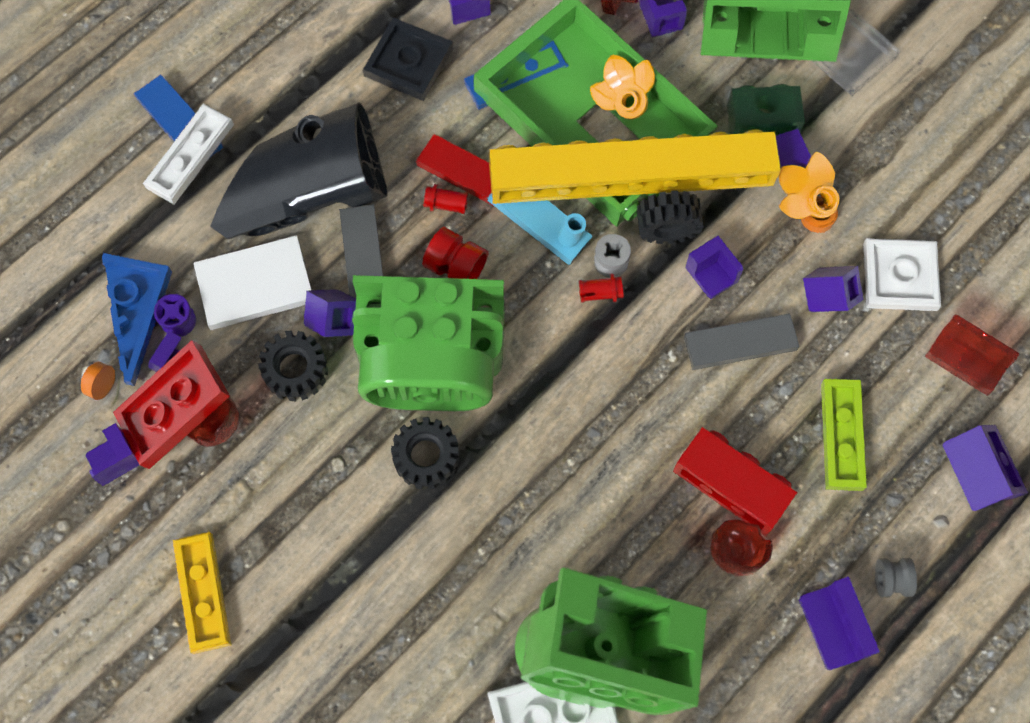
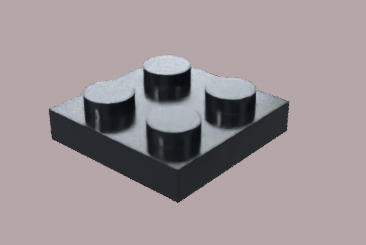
[363,17,453,101]

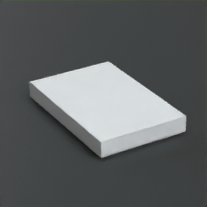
[194,235,312,330]
[488,682,619,723]

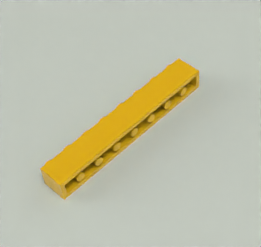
[489,130,781,204]

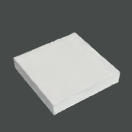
[863,238,941,311]

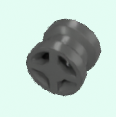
[875,558,917,598]

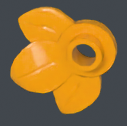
[590,55,655,120]
[779,151,839,219]

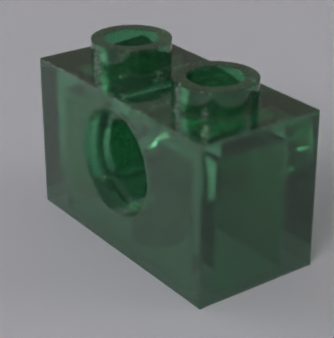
[727,84,805,136]

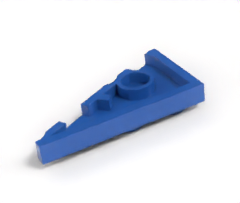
[102,253,172,386]

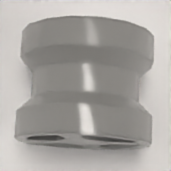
[594,234,631,277]

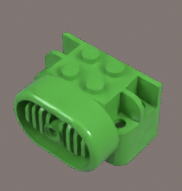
[700,0,851,62]
[352,275,505,412]
[515,567,707,715]

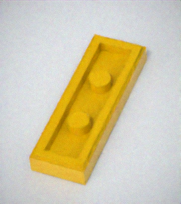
[173,532,231,654]

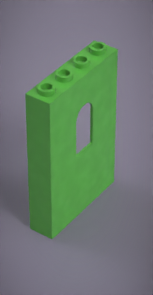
[474,0,718,227]

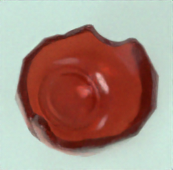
[187,397,240,447]
[710,519,773,577]

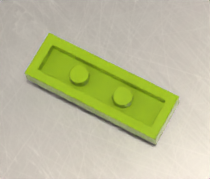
[821,379,867,491]

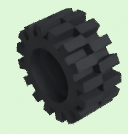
[637,191,703,244]
[258,330,328,402]
[391,417,460,489]

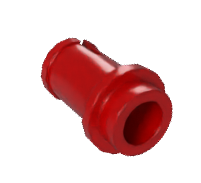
[423,184,468,214]
[578,274,623,303]

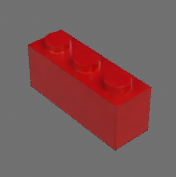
[673,427,798,537]

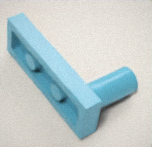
[488,193,592,265]

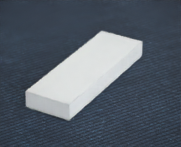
[143,104,234,205]

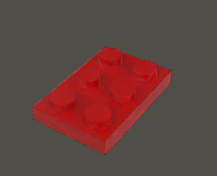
[113,340,230,469]

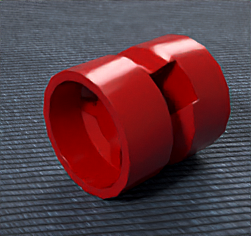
[422,227,489,279]

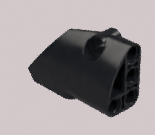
[210,102,388,239]

